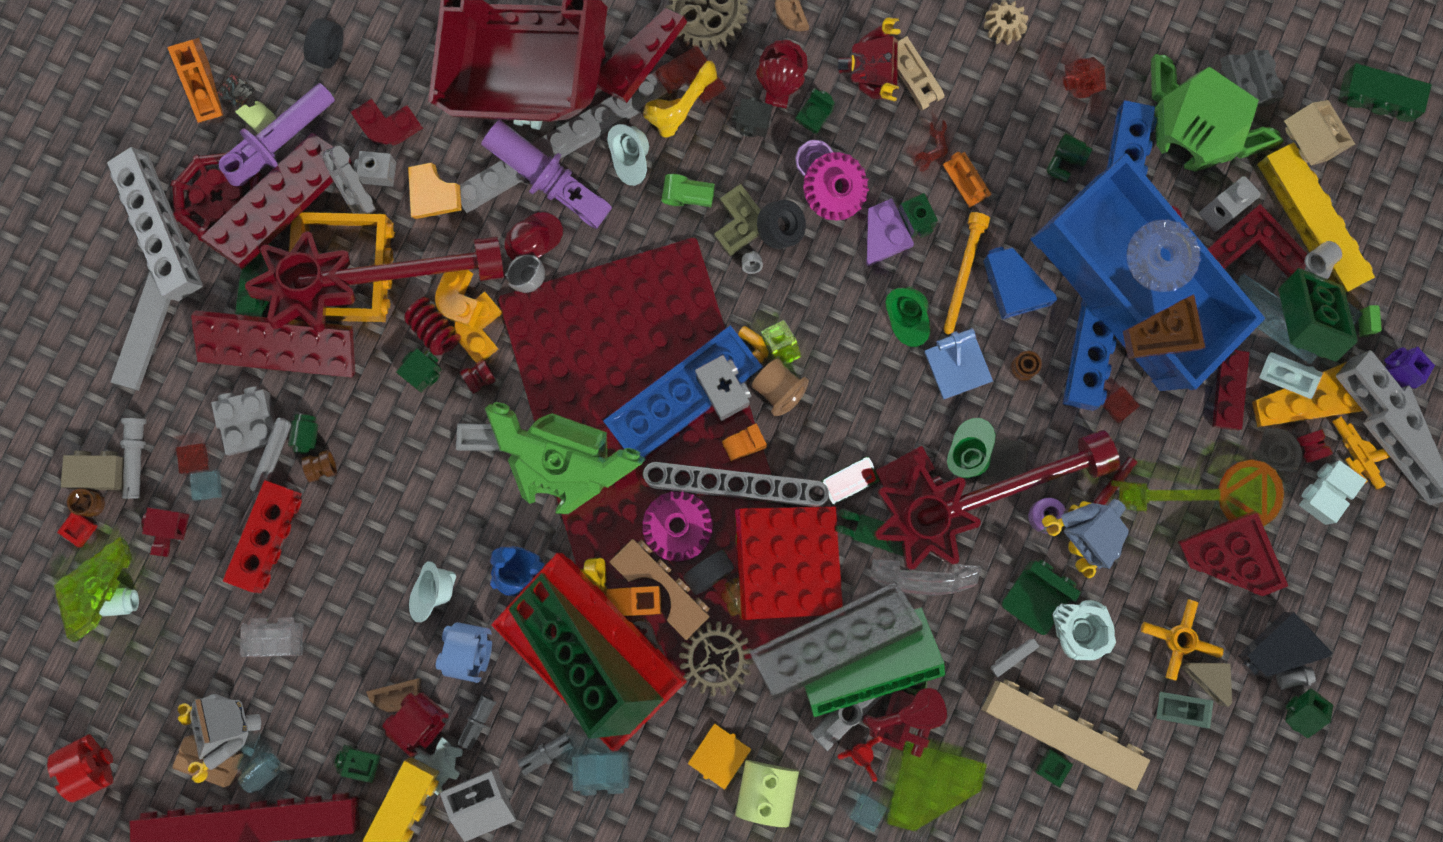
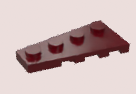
[597,8,688,103]

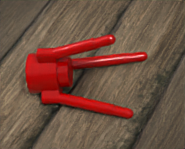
[837,736,882,782]

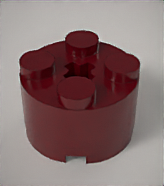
[382,692,449,757]

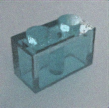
[572,752,630,796]

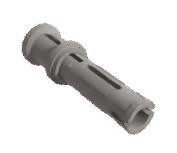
[120,418,147,499]

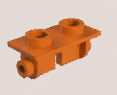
[943,152,992,208]

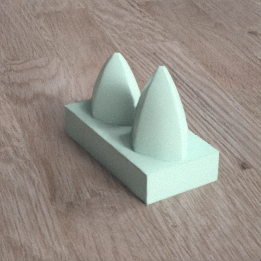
[1259,352,1323,399]

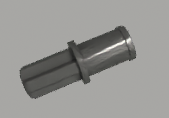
[458,694,497,750]

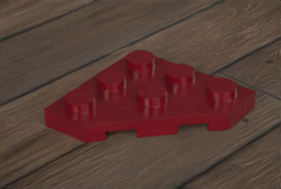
[1178,511,1288,596]

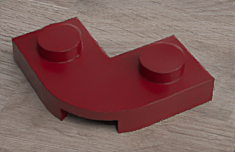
[350,99,423,146]

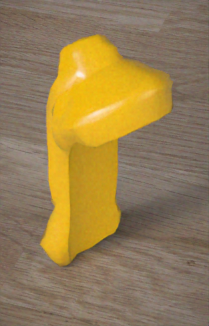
[642,61,717,138]

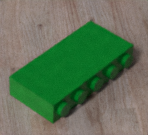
[792,607,945,717]

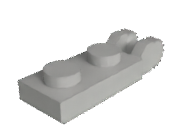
[322,145,376,214]

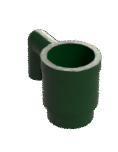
[1047,132,1092,183]

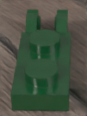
[835,509,903,557]

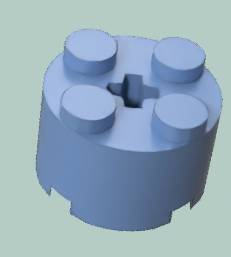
[436,622,492,683]

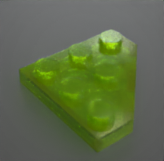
[53,537,132,643]
[886,742,987,831]

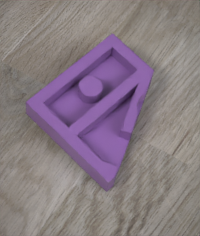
[866,198,914,266]

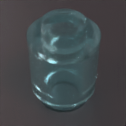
[238,752,280,794]

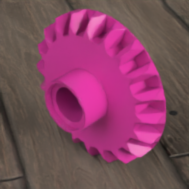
[804,152,869,221]
[643,491,713,561]

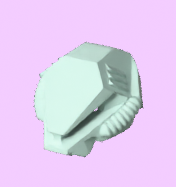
[1053,600,1116,660]

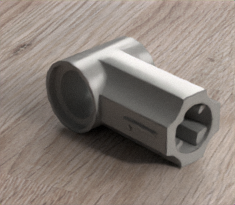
[1305,241,1342,279]

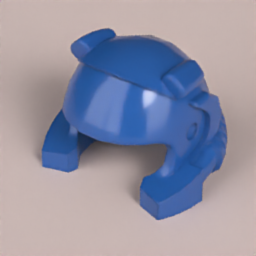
[490,546,544,596]

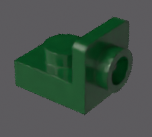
[795,88,835,135]
[334,744,381,783]

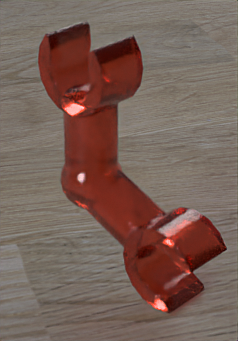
[914,120,948,171]

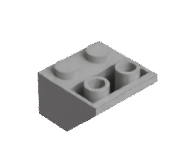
[440,768,517,842]

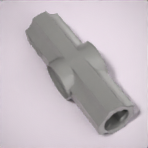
[810,695,884,751]

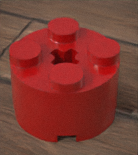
[47,734,113,802]

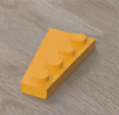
[1252,362,1363,428]

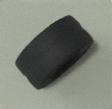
[304,18,344,69]
[757,200,806,249]
[683,550,735,595]

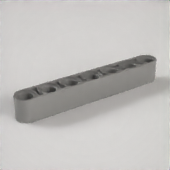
[643,462,829,507]

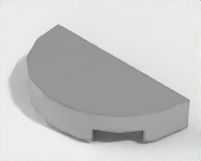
[990,639,1039,677]

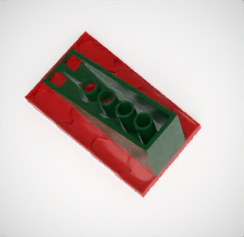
[491,553,687,751]

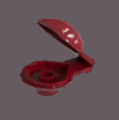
[756,40,808,109]

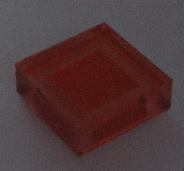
[1102,386,1140,424]
[176,443,209,474]

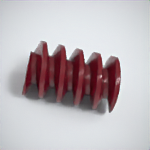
[404,297,461,356]

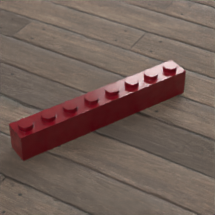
[129,792,360,842]

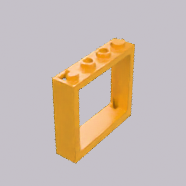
[289,212,395,322]

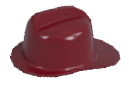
[505,212,563,260]

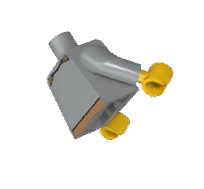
[177,694,261,783]

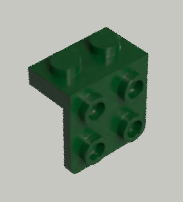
[1001,560,1081,635]

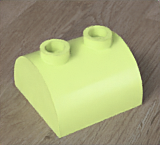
[735,760,799,827]

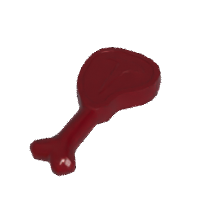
[863,688,947,738]

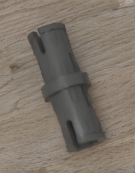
[517,732,574,776]

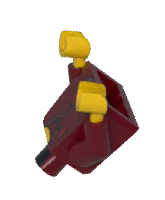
[838,18,900,101]

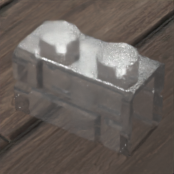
[240,618,303,657]

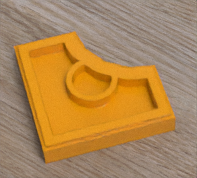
[408,163,461,219]

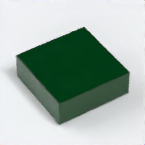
[1034,749,1074,788]

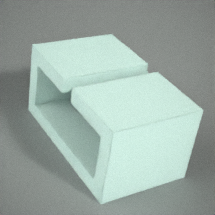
[1299,461,1367,525]

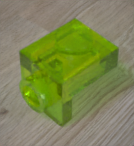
[761,320,801,365]

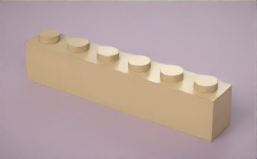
[981,679,1150,790]

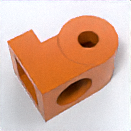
[722,423,767,461]

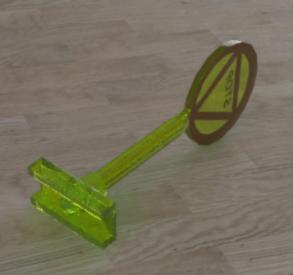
[1112,460,1284,527]

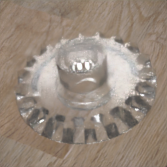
[1127,219,1201,292]

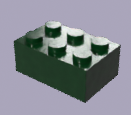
[1278,268,1358,362]

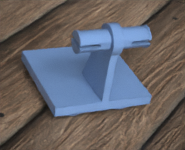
[924,328,993,400]

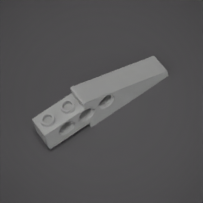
[1336,350,1443,505]

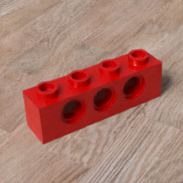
[223,480,302,593]

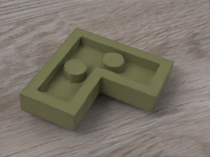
[714,184,761,257]

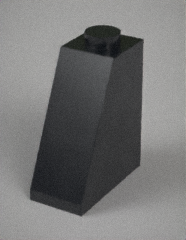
[1238,612,1333,677]

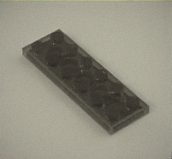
[749,582,923,701]

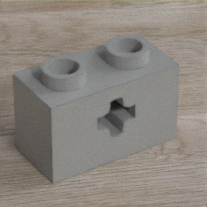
[695,355,751,421]

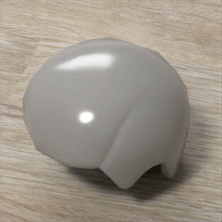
[505,255,545,293]

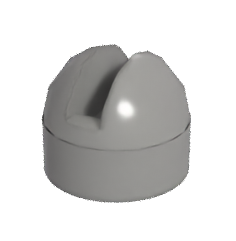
[741,251,763,274]

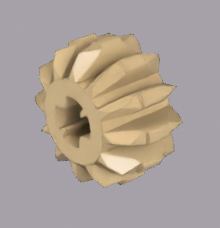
[984,0,1028,45]

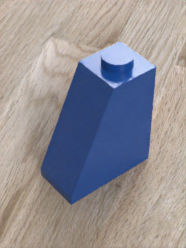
[983,247,1057,320]

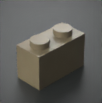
[61,451,124,490]

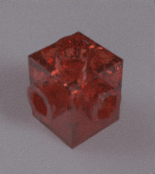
[1063,57,1106,98]

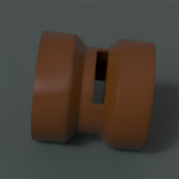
[1010,351,1042,381]
[301,450,337,483]
[67,488,105,517]

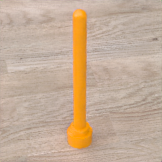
[944,212,990,334]

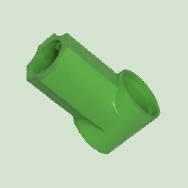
[661,174,715,207]

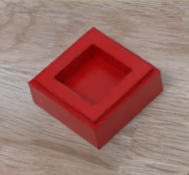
[57,512,98,548]

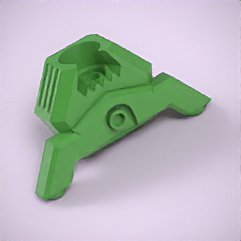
[1151,54,1284,172]
[485,402,645,514]

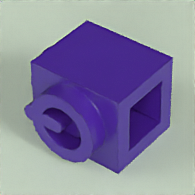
[1384,347,1435,389]

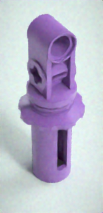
[481,119,612,229]

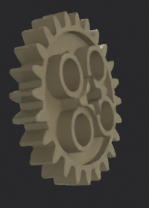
[666,0,749,52]

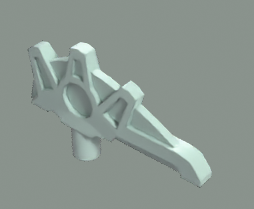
[414,737,463,797]

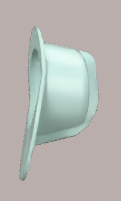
[607,124,649,186]
[409,561,456,622]

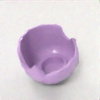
[795,140,833,177]

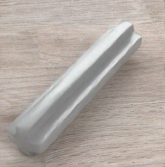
[250,418,291,493]

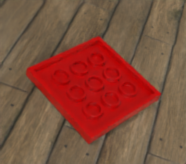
[735,507,843,620]

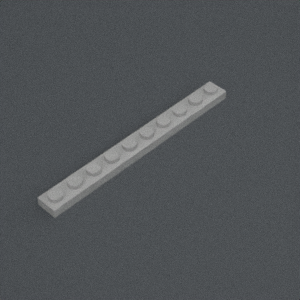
[460,61,686,213]

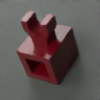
[141,507,189,557]

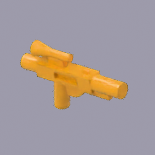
[1332,416,1390,490]

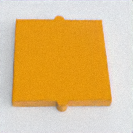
[688,723,751,790]

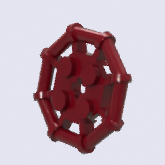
[170,150,262,242]

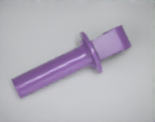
[219,83,335,186]

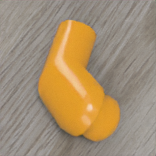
[738,326,769,363]

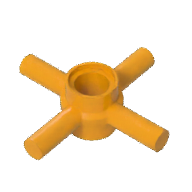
[1141,599,1224,681]

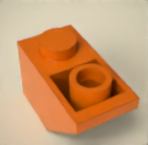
[606,586,662,616]

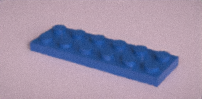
[603,325,763,458]

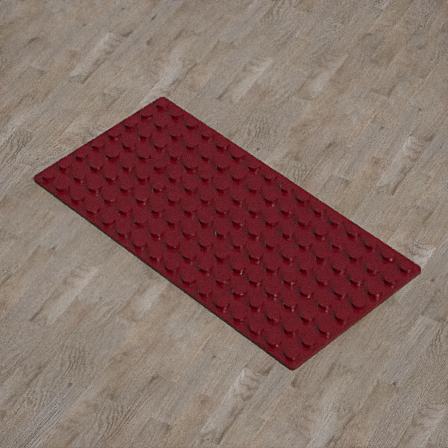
[499,238,821,677]

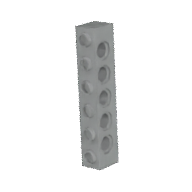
[107,147,203,301]

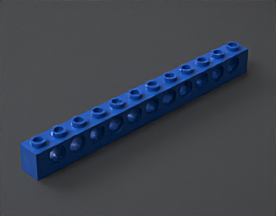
[1062,100,1157,411]

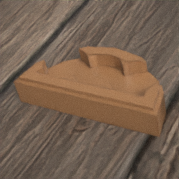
[775,0,809,31]
[367,678,421,712]

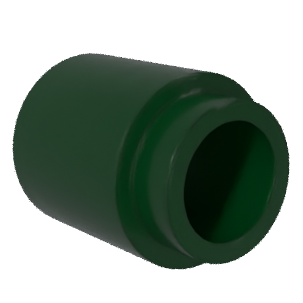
[288,414,318,454]

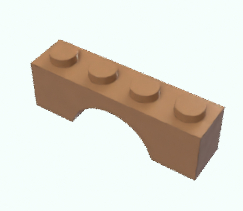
[610,539,710,640]

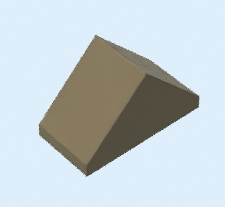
[1180,662,1232,707]

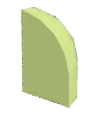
[236,101,276,134]

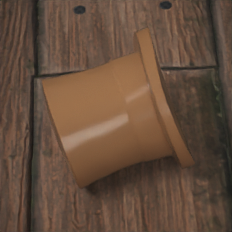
[752,358,809,416]

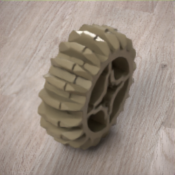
[679,621,753,696]

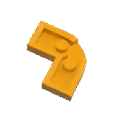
[435,270,483,328]
[455,292,502,362]

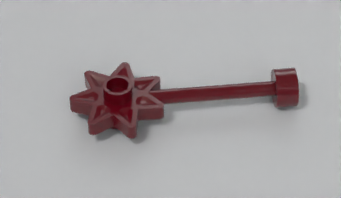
[245,232,504,332]
[874,430,1120,570]

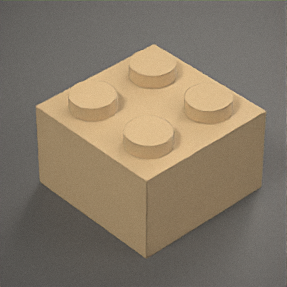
[1284,100,1355,165]

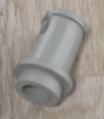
[1276,665,1316,690]

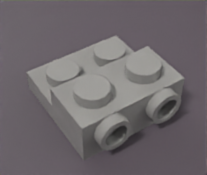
[211,386,276,456]

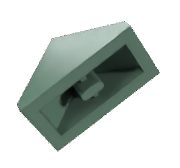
[1156,692,1213,729]

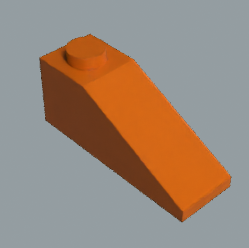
[167,38,223,123]

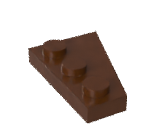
[1123,294,1205,359]

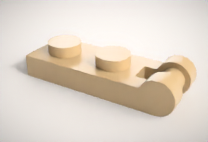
[898,36,944,111]

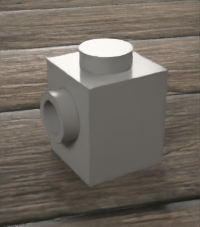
[354,151,396,187]

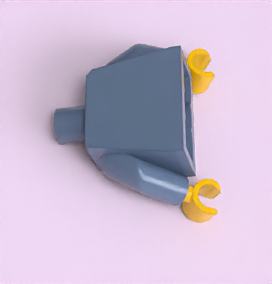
[1042,499,1128,578]

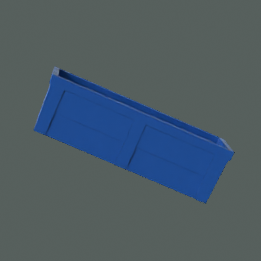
[1030,153,1265,391]

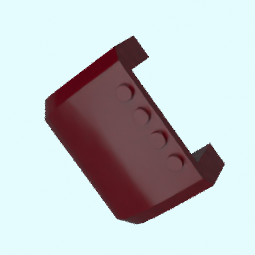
[428,0,608,122]

